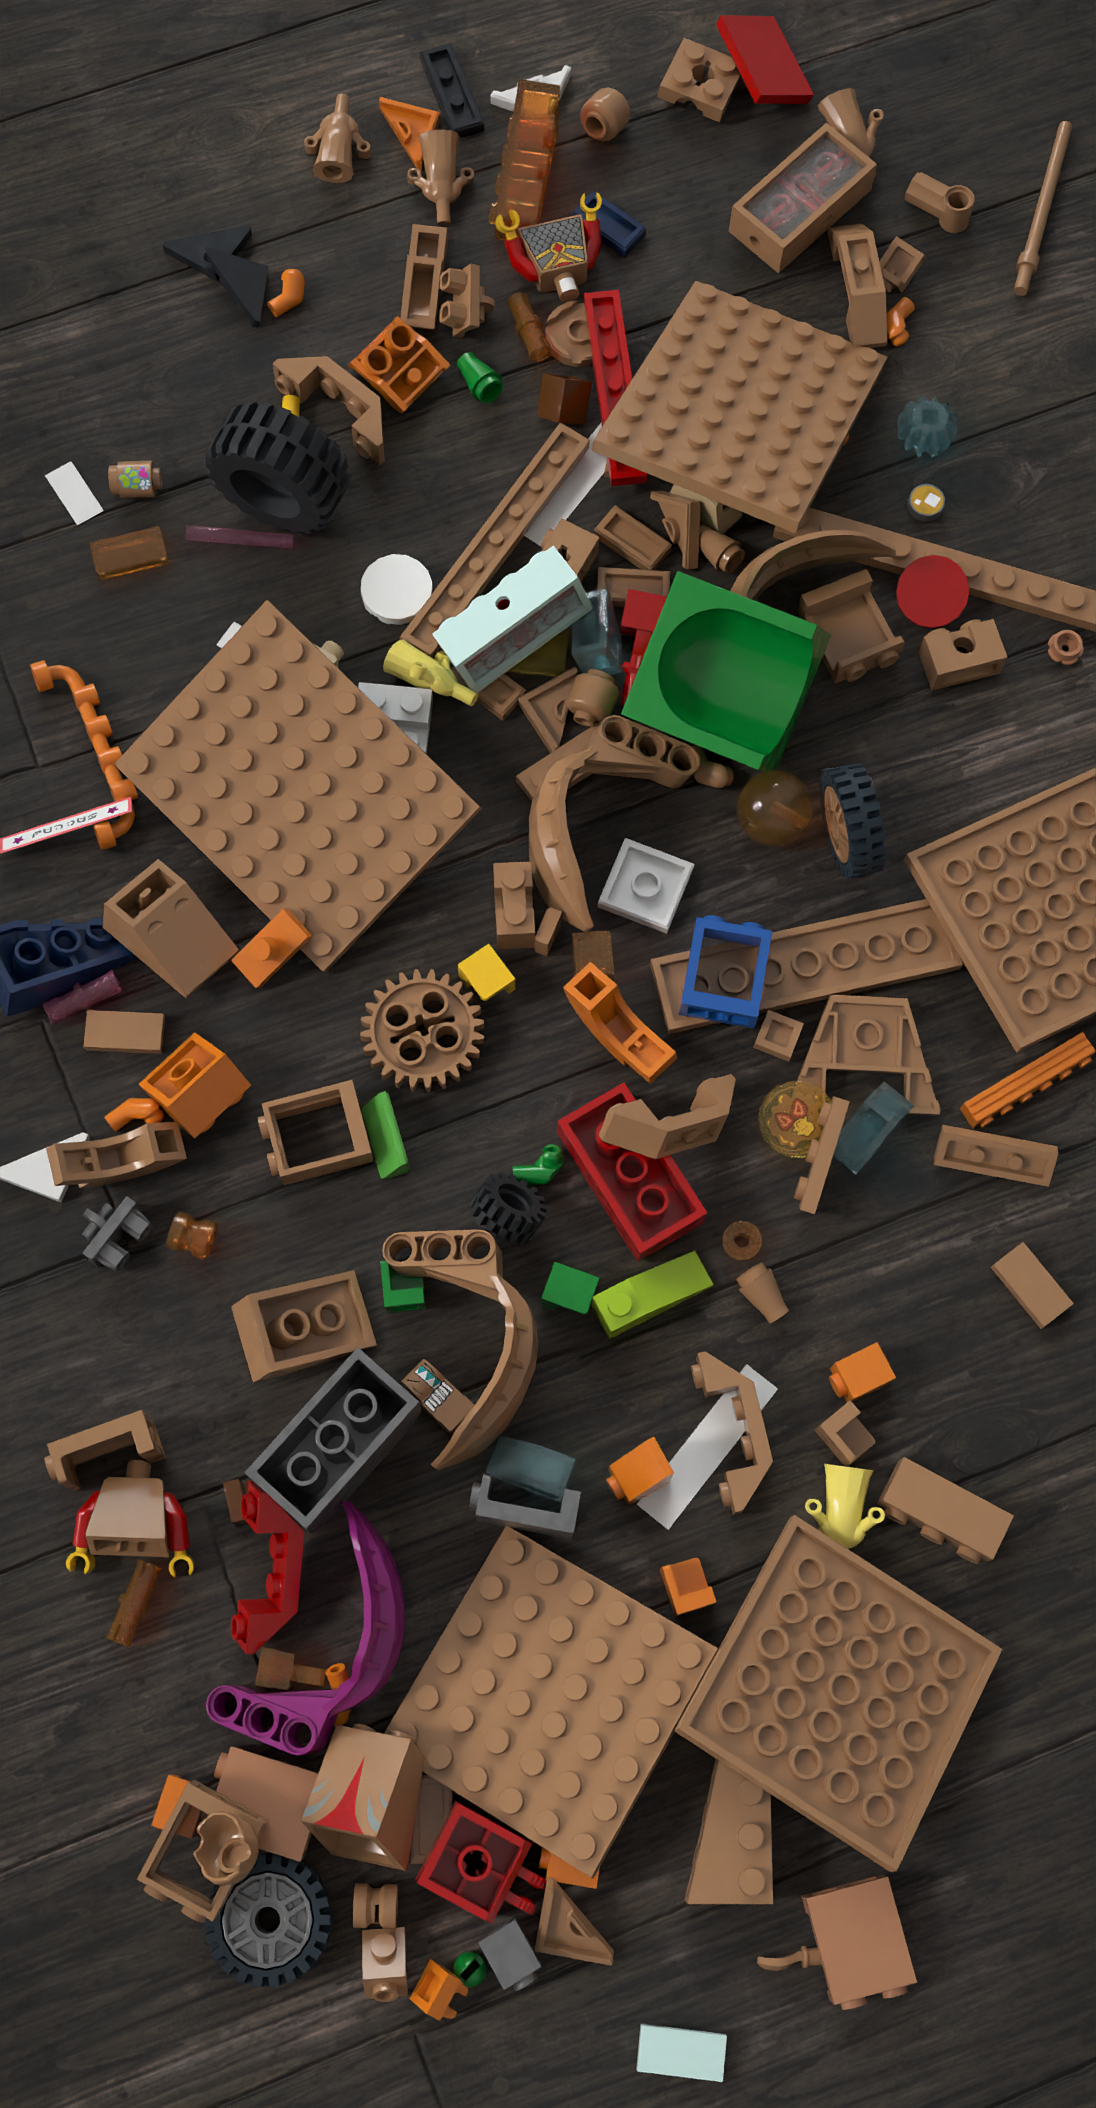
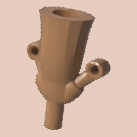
[818,88,884,178]
[304,94,371,183]
[407,130,474,226]

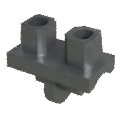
[82,1196,153,1272]

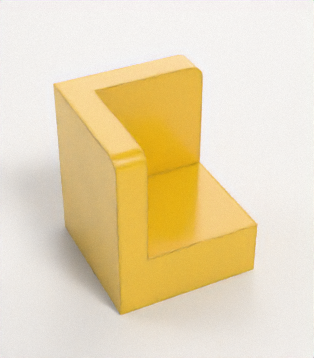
[458,944,515,1001]

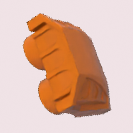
[347,316,450,414]

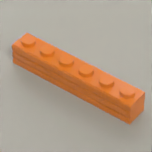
[960,1032,1096,1128]

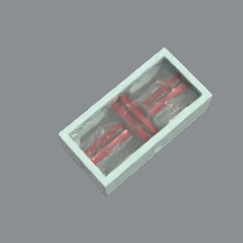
[432,545,593,693]

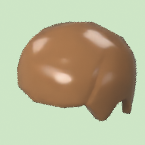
[193,1811,259,1886]

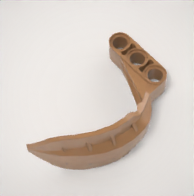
[730,530,896,600]
[528,715,700,933]
[382,1229,538,1470]

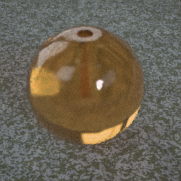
[736,770,813,847]

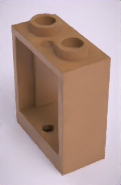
[257,1080,374,1185]
[137,1780,268,1923]

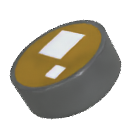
[908,484,945,522]

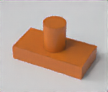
[231,908,313,988]

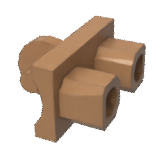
[440,263,495,338]

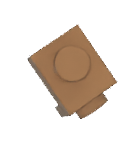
[879,236,926,294]
[362,1927,408,2002]

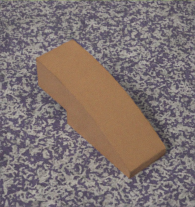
[400,224,449,331]

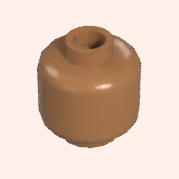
[580,87,630,142]
[566,669,620,727]

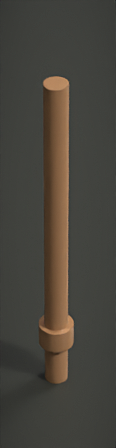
[1013,121,1072,296]

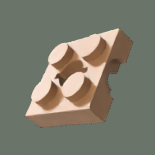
[658,38,742,122]

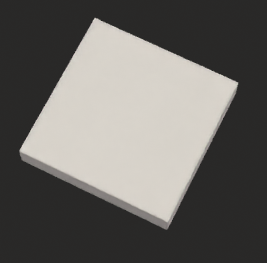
[597,838,695,934]

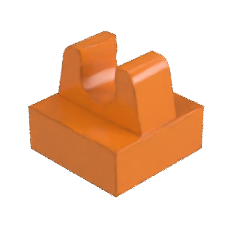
[409,1959,468,2021]

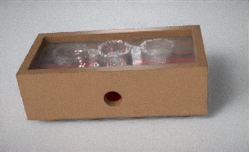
[729,123,877,273]

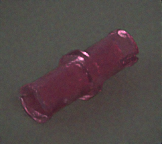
[42,970,123,1025]

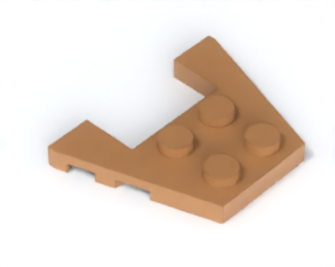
[791,995,940,1116]

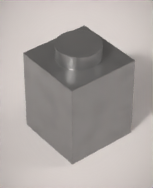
[478,1917,541,1991]

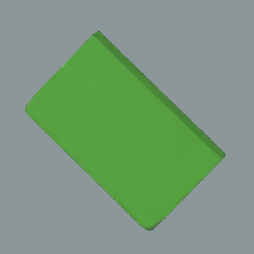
[362,1091,410,1179]

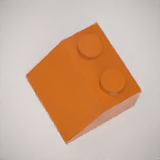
[139,1032,251,1138]

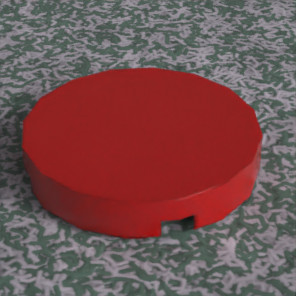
[896,555,969,629]

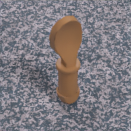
[757,1946,822,1971]

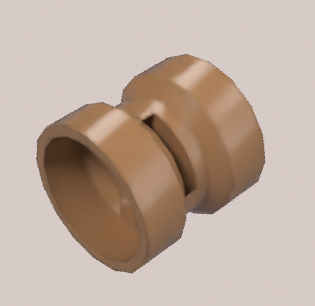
[353,1883,398,1929]

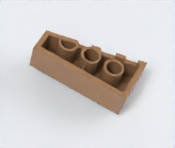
[684,1758,773,1904]

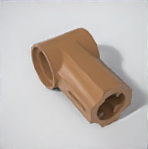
[904,172,974,233]

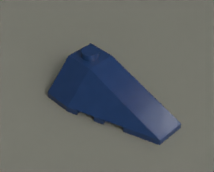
[0,918,138,1017]

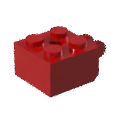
[415,1800,547,1924]

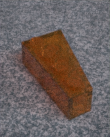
[489,79,560,240]

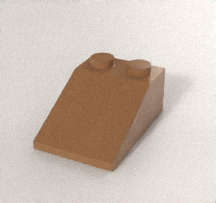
[231,1270,377,1383]

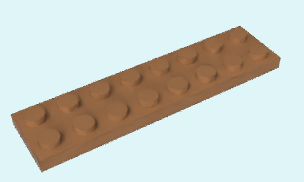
[650,899,963,1034]

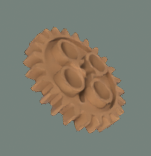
[360,969,484,1092]

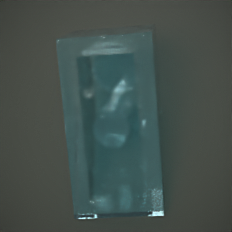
[572,588,622,675]
[833,1081,914,1174]
[486,1435,576,1502]

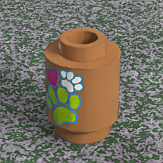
[108,461,162,498]

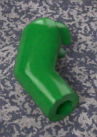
[513,1144,565,1185]

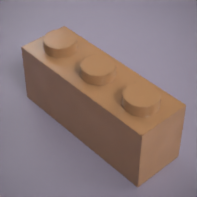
[877,1457,1014,1564]

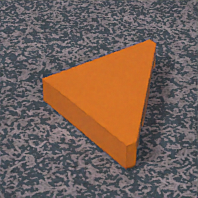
[379,97,440,171]

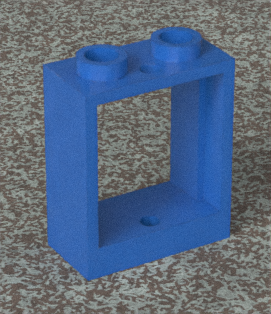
[679,915,772,1028]

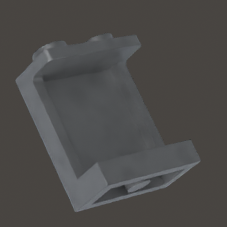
[469,1474,581,1540]

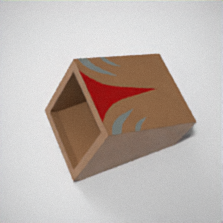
[301,1724,425,1871]

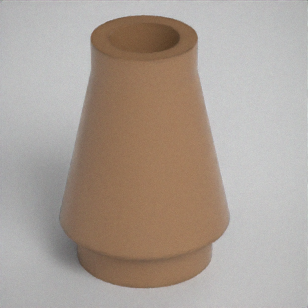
[699,524,745,574]
[736,1262,789,1323]

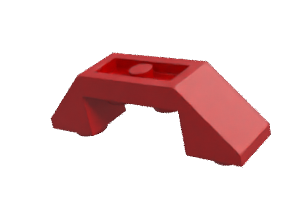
[231,1480,304,1654]

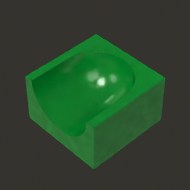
[621,571,831,775]

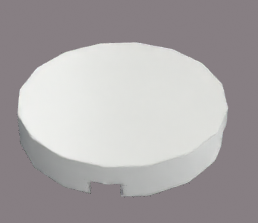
[361,554,433,625]

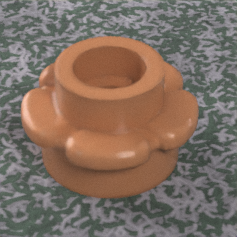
[1048,630,1084,665]

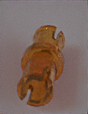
[507,292,551,362]
[105,1559,162,1648]

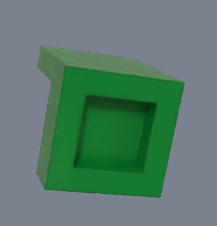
[380,1260,426,1314]
[541,1262,599,1315]

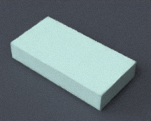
[636,2024,727,2082]

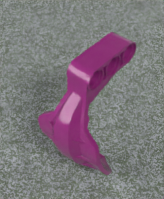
[206,1501,405,1755]

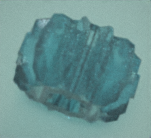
[897,395,957,458]

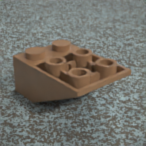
[103,859,239,998]

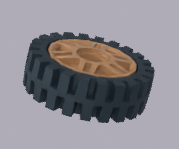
[819,763,887,879]

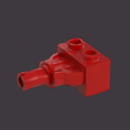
[619,588,667,707]

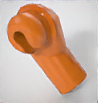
[267,269,305,318]
[886,297,915,347]

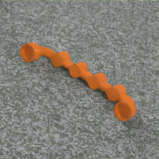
[30,660,138,851]

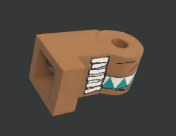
[400,1359,474,1437]

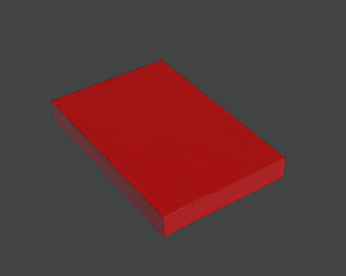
[716,15,814,104]

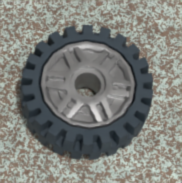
[204,1852,333,1987]

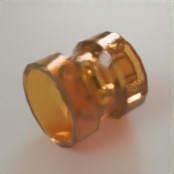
[166,1211,218,1260]

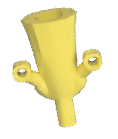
[383,640,478,707]
[805,1464,885,1549]

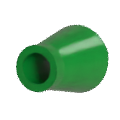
[457,352,504,404]

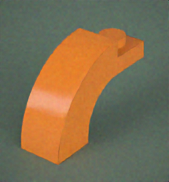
[563,962,677,1084]

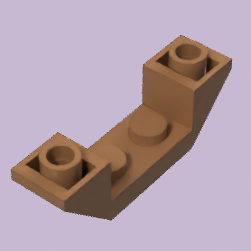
[827,224,887,348]
[273,356,385,465]
[599,1074,736,1159]
[691,1351,773,1515]

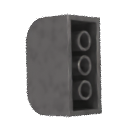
[244,1347,421,1534]

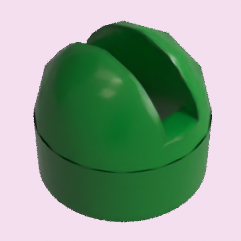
[453,1950,487,1988]

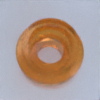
[722,1221,762,1260]

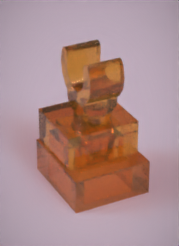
[255,1647,326,1690]

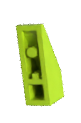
[591,1251,713,1340]

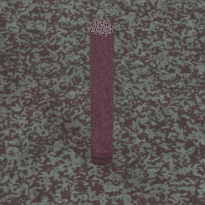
[186,525,295,549]

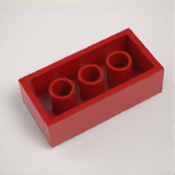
[557,1082,707,1262]

